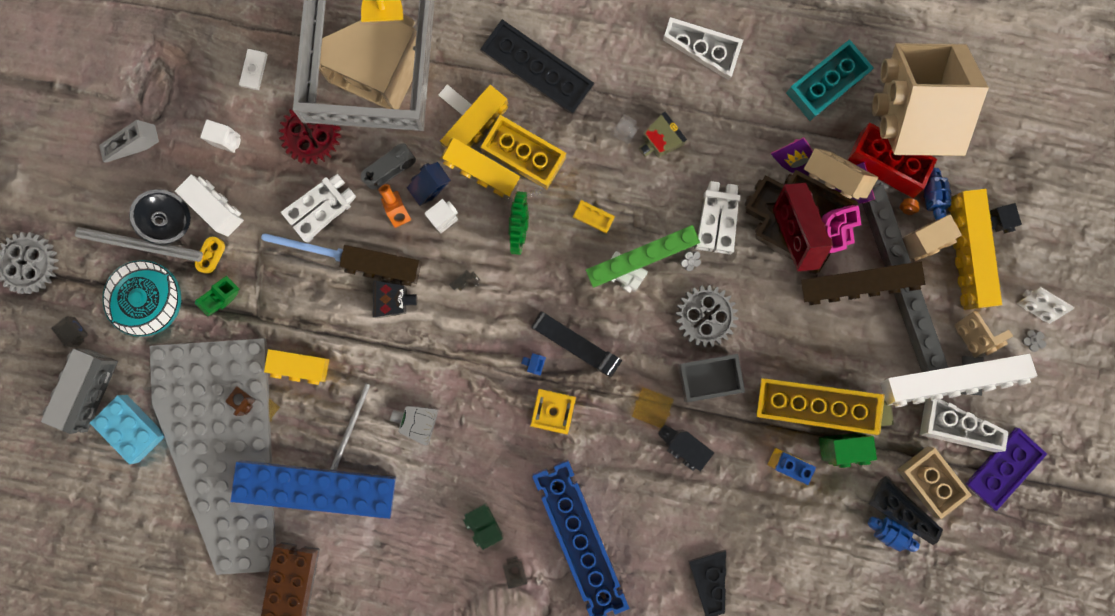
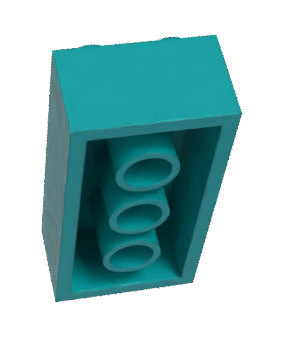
[786,39,874,121]

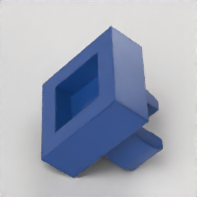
[521,353,546,376]

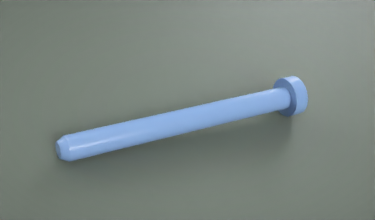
[261,233,343,262]

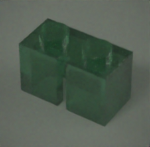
[463,502,504,550]

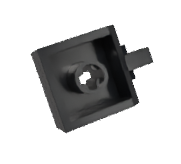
[657,424,714,472]

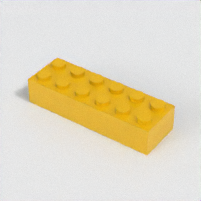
[948,189,1002,310]
[757,378,885,435]

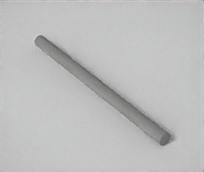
[330,383,370,471]

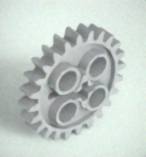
[0,232,59,294]
[675,285,738,347]

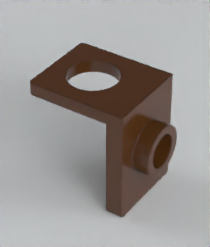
[225,386,255,416]

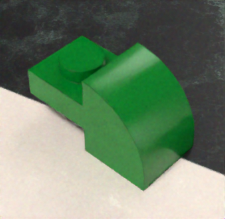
[195,276,240,317]

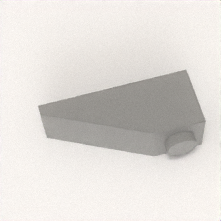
[99,120,159,162]

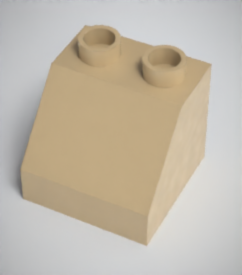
[319,14,417,109]

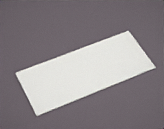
[438,85,472,115]

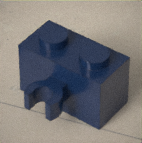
[407,162,451,206]

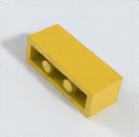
[264,349,329,385]

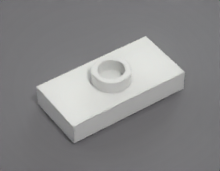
[239,49,268,90]

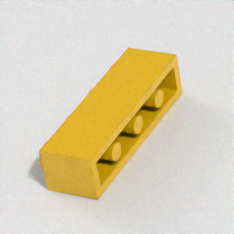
[440,84,508,148]
[440,138,520,198]

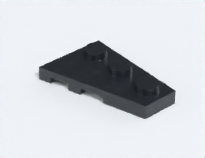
[688,550,726,616]

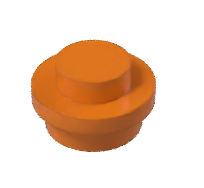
[900,198,920,215]

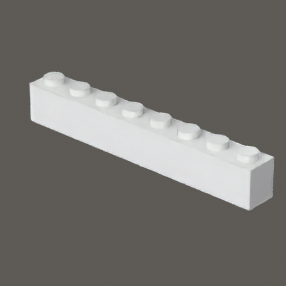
[880,354,1037,407]

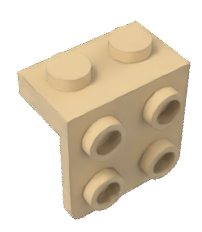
[955,311,1013,358]

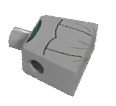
[390,406,439,446]

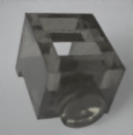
[503,556,528,589]

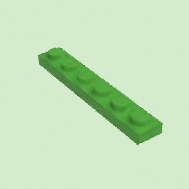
[585,225,700,288]

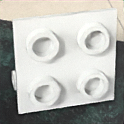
[1017,287,1075,324]

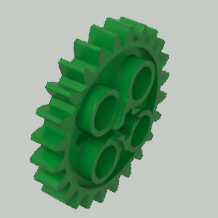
[508,191,529,255]

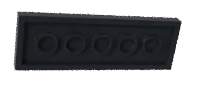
[480,19,594,115]

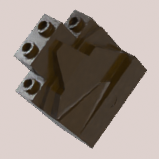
[744,170,858,277]

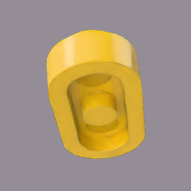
[195,237,225,274]

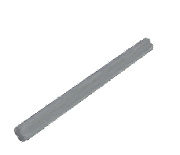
[75,227,203,262]

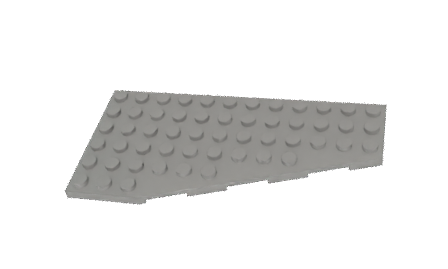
[150,339,276,575]

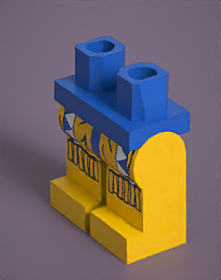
[767,448,816,485]

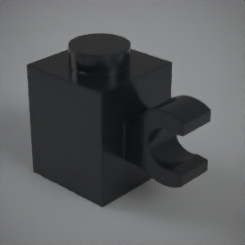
[990,203,1022,234]

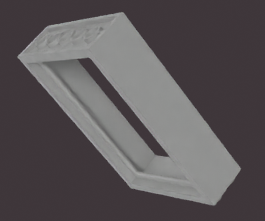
[293,0,435,131]

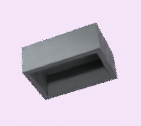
[678,354,745,402]

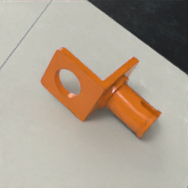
[378,184,411,228]

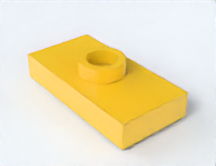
[572,200,615,234]

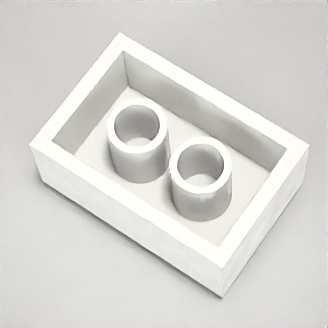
[175,174,244,236]

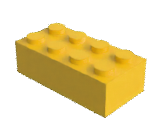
[481,115,566,190]

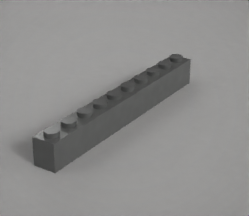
[862,184,948,372]

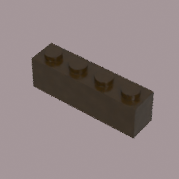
[339,245,422,287]

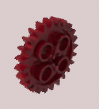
[279,109,342,165]

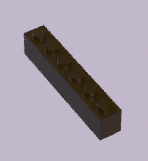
[801,261,926,306]

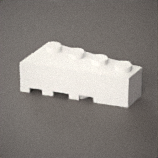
[663,17,743,80]
[920,398,1008,452]

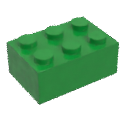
[819,433,877,468]

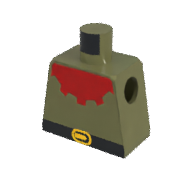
[639,111,687,158]

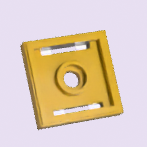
[530,389,576,435]

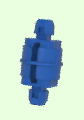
[923,168,952,220]
[867,516,920,552]

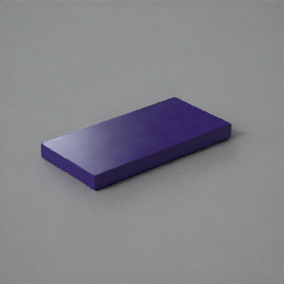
[965,427,1047,511]

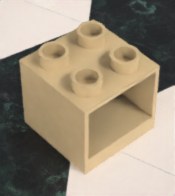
[872,43,989,156]

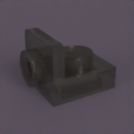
[449,270,480,291]

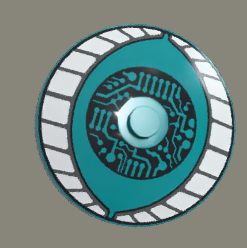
[103,260,181,337]

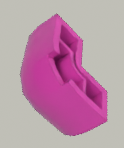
[821,205,861,253]

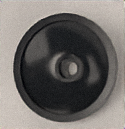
[129,189,191,245]

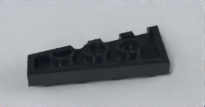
[868,476,943,545]

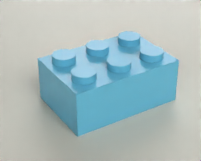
[90,395,165,464]

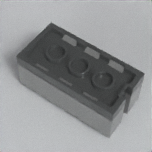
[41,349,118,434]

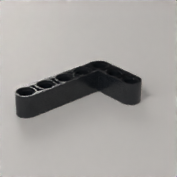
[531,311,622,377]

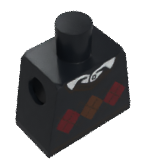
[373,281,417,318]

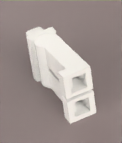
[281,174,356,243]
[694,181,740,255]

